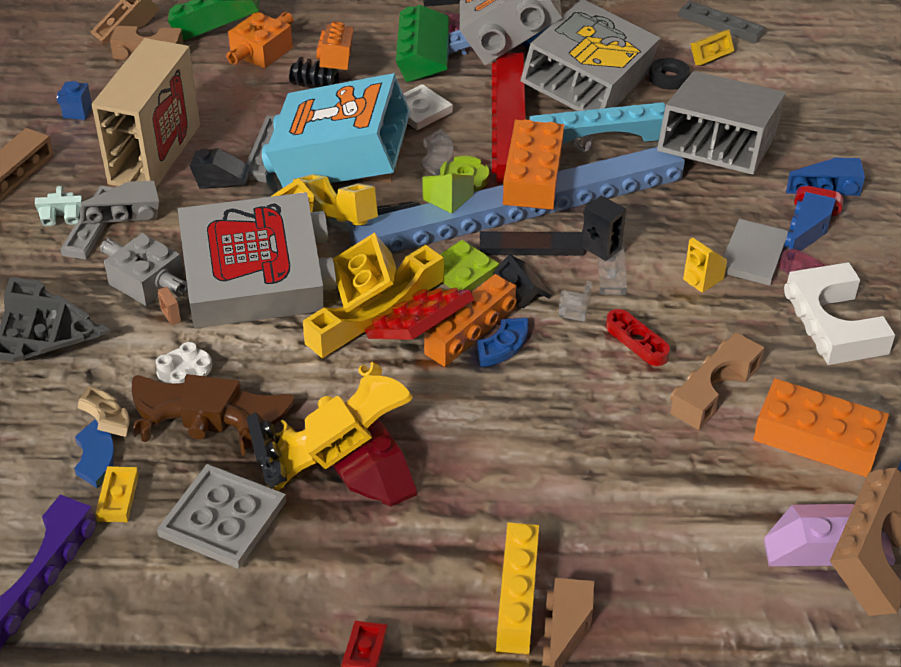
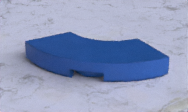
[477,318,529,367]
[74,419,114,488]

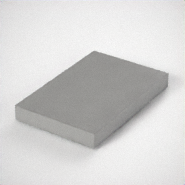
[724,219,788,285]

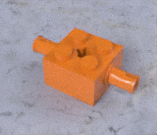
[226,11,294,68]

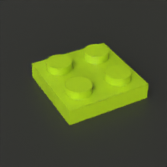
[440,240,500,291]

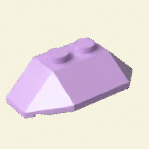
[764,504,895,566]

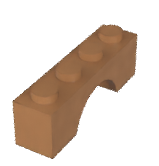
[670,332,765,430]

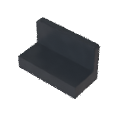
[493,254,552,309]

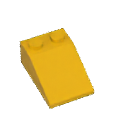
[333,232,396,312]

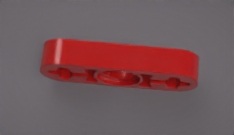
[606,309,670,366]

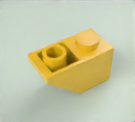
[683,238,727,293]

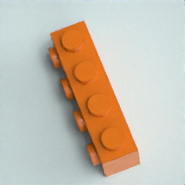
[316,22,354,70]
[424,274,517,367]

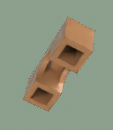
[110,26,184,60]

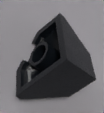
[190,148,251,189]

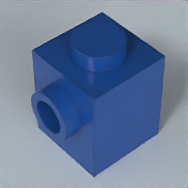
[57,81,92,120]

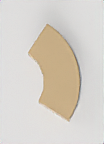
[78,386,130,437]

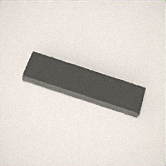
[678,1,766,44]

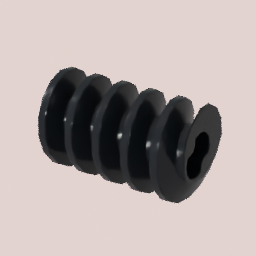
[289,57,340,88]

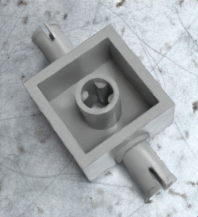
[101,233,188,306]

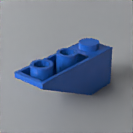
[786,157,865,196]
[785,192,836,259]

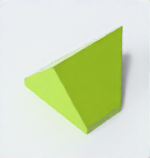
[422,173,474,214]

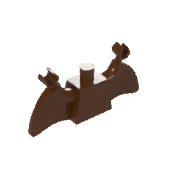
[132,374,294,455]

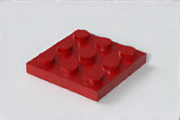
[364,288,474,340]

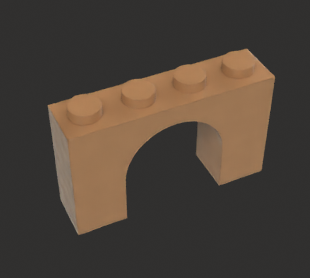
[830,468,901,616]

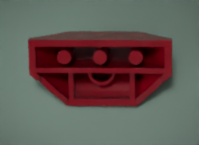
[333,419,417,507]

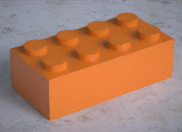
[503,120,564,210]
[753,378,889,477]

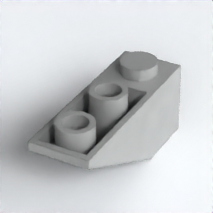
[80,181,159,224]

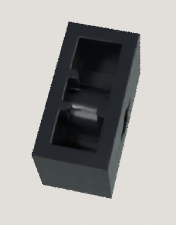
[582,195,626,261]

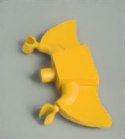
[267,361,413,491]

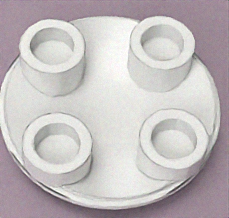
[155,342,213,384]

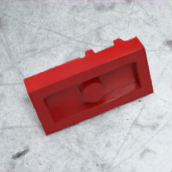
[341,621,387,667]

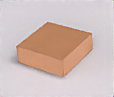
[158,287,181,325]

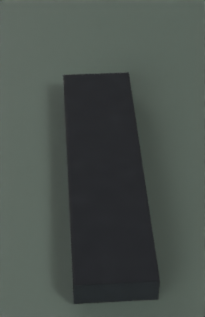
[480,231,583,256]

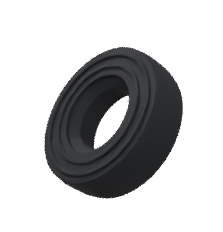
[649,58,690,90]

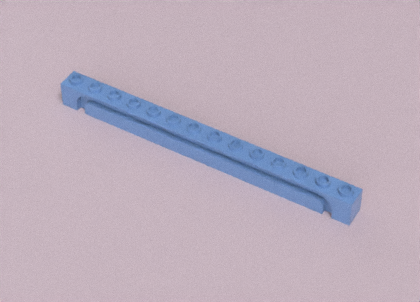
[349,147,685,253]

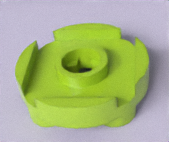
[440,156,489,192]

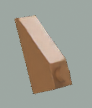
[90,0,160,44]

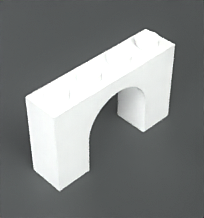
[784,262,895,365]

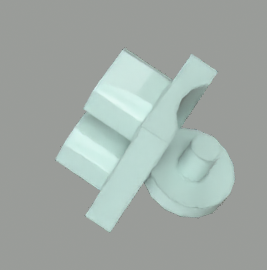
[35,186,83,226]

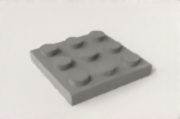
[157,464,286,569]

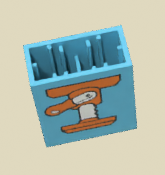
[262,73,410,188]

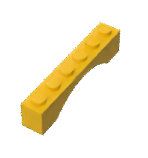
[303,245,444,358]

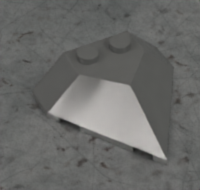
[0,277,110,362]

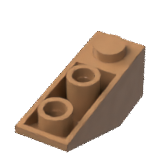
[542,578,594,667]

